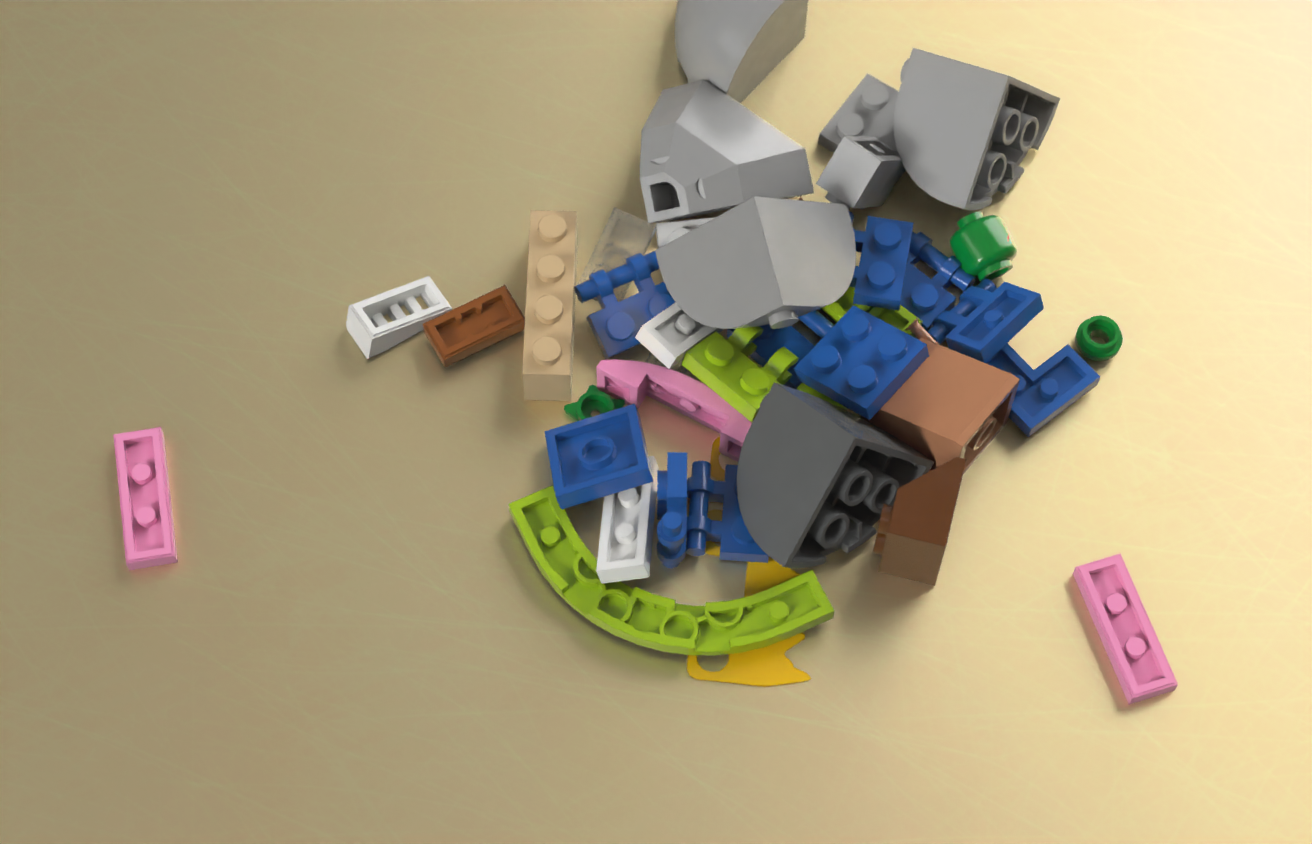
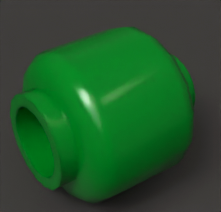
[950,211,1017,282]

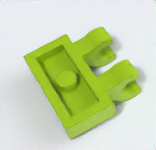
[681,326,799,422]

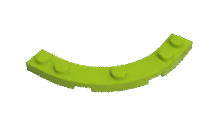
[508,485,835,656]

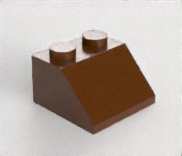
[873,457,966,586]

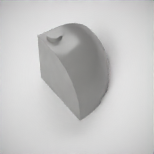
[675,0,808,103]
[893,48,1061,210]
[655,196,856,329]

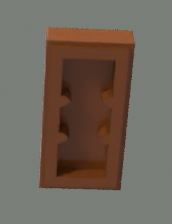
[422,285,525,367]

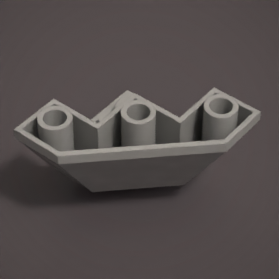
[639,80,814,223]

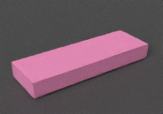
[113,427,178,570]
[1073,553,1178,704]

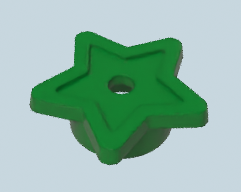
[564,385,625,421]

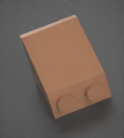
[861,338,1020,474]

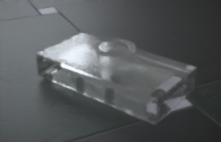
[577,207,656,302]

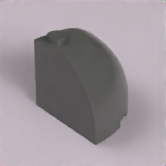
[737,382,934,568]

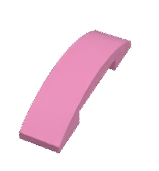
[596,359,752,462]

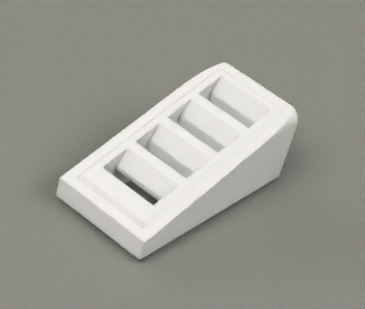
[346,276,452,358]

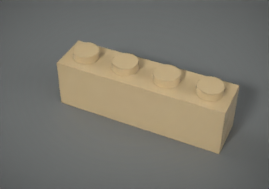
[522,210,578,401]

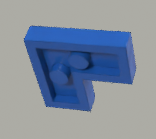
[986,343,1100,438]

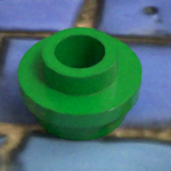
[1075,315,1123,361]

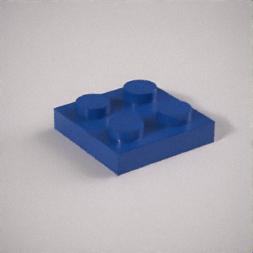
[794,305,929,420]
[544,404,654,510]

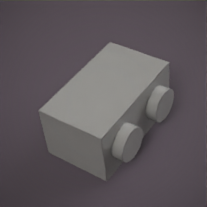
[816,136,905,211]

